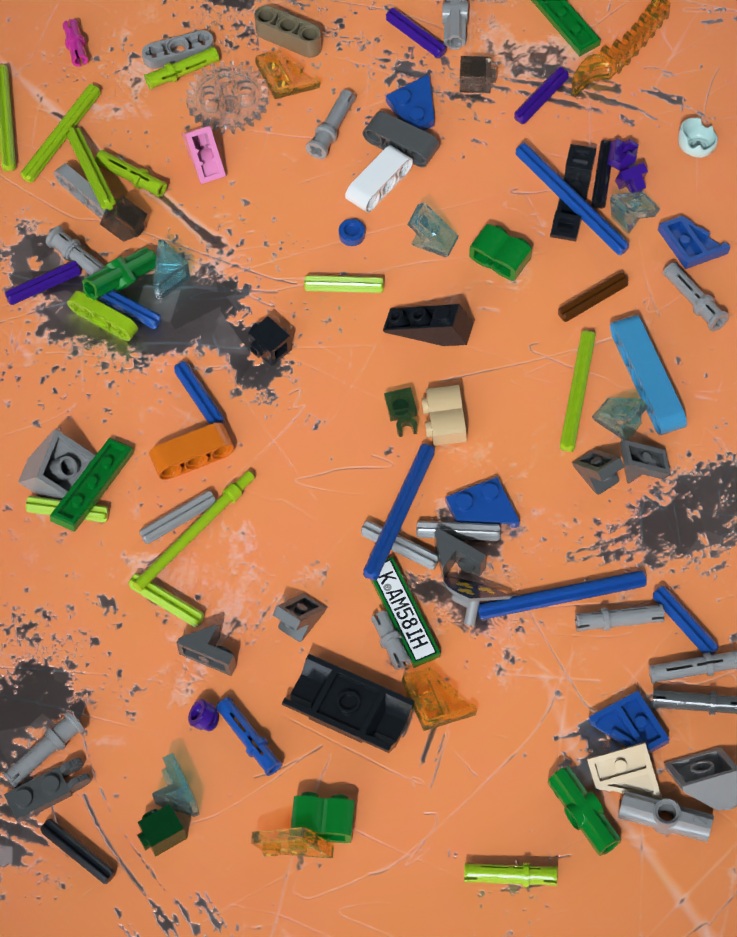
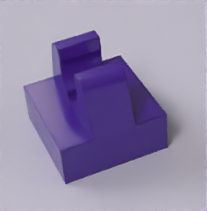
[607,139,639,172]
[615,162,648,197]

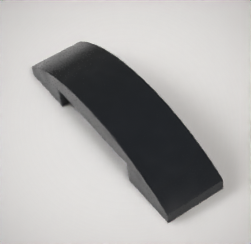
[550,144,596,242]

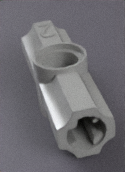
[442,0,468,50]
[618,791,714,843]

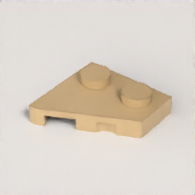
[587,742,662,800]

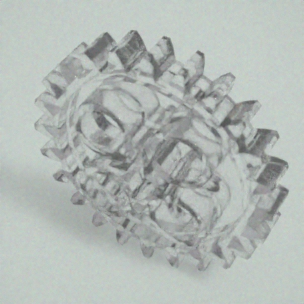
[186,60,269,134]

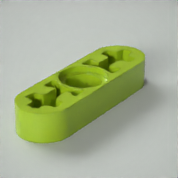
[67,291,138,341]

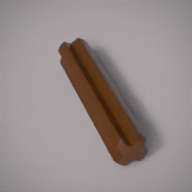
[558,272,629,322]

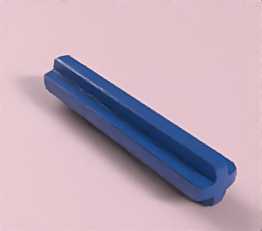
[98,290,162,329]
[174,361,225,425]
[653,586,719,655]

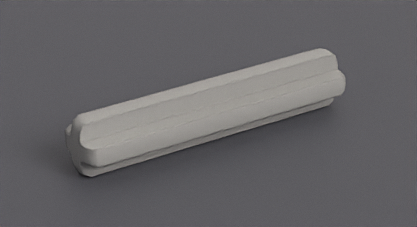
[139,491,216,544]
[361,520,439,570]
[416,521,501,541]

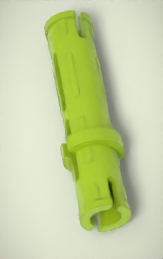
[144,46,220,90]
[95,150,167,197]
[464,862,557,888]

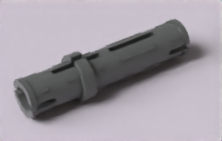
[652,689,737,715]

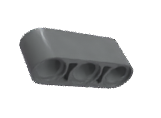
[362,111,440,167]

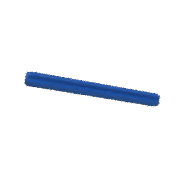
[515,143,629,255]
[363,443,435,581]
[478,571,647,620]

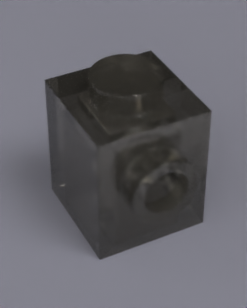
[460,56,496,93]
[100,196,147,242]

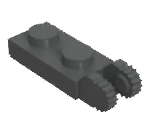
[4,758,92,823]

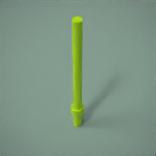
[133,471,255,591]

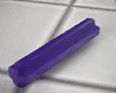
[386,8,446,58]
[514,67,569,124]
[5,260,81,305]

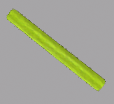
[0,64,16,172]
[20,84,100,183]
[66,127,116,211]
[560,330,596,452]

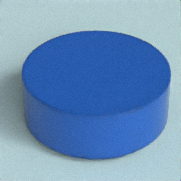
[338,219,365,246]

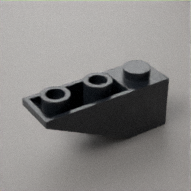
[383,304,474,346]

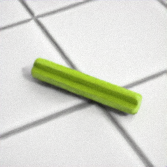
[304,275,384,293]
[26,496,109,523]
[129,573,204,627]

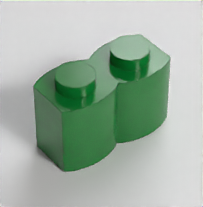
[469,224,532,281]
[290,792,355,843]

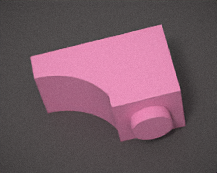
[181,125,226,184]

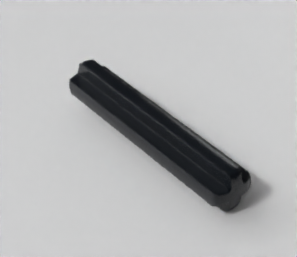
[591,140,612,209]
[40,819,115,884]

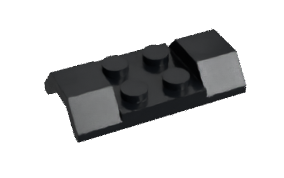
[282,654,415,753]

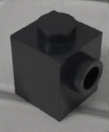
[248,316,292,366]

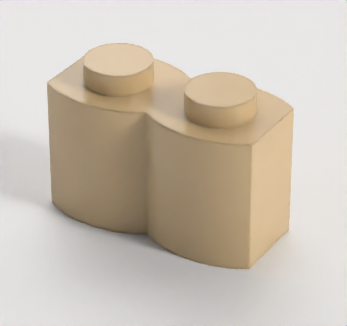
[421,385,467,446]

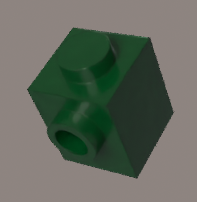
[137,804,187,857]

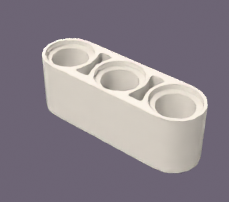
[345,145,413,213]

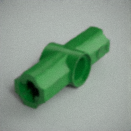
[82,247,158,301]
[547,766,621,856]

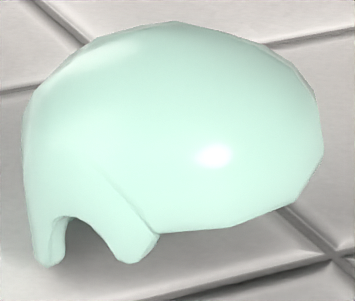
[678,118,718,158]

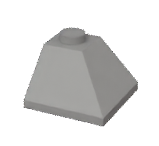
[18,429,95,500]
[664,747,737,811]

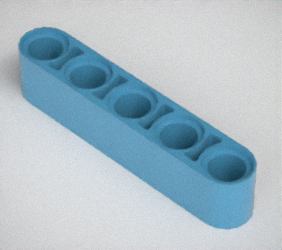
[610,315,687,435]

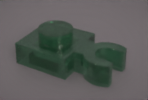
[384,387,417,437]

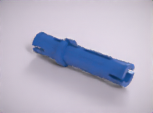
[216,697,282,776]

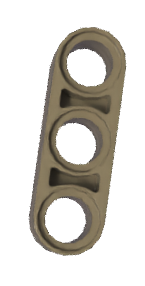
[254,5,322,58]

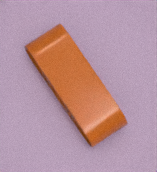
[149,423,234,480]

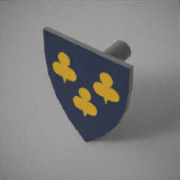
[443,576,511,626]

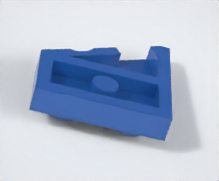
[386,75,434,131]
[658,216,731,269]
[445,477,520,528]
[588,691,670,754]

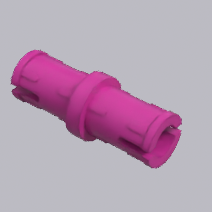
[62,19,88,67]

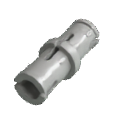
[371,611,412,670]

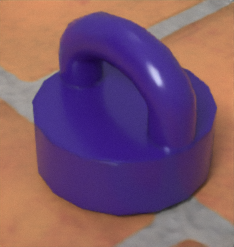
[188,699,218,731]

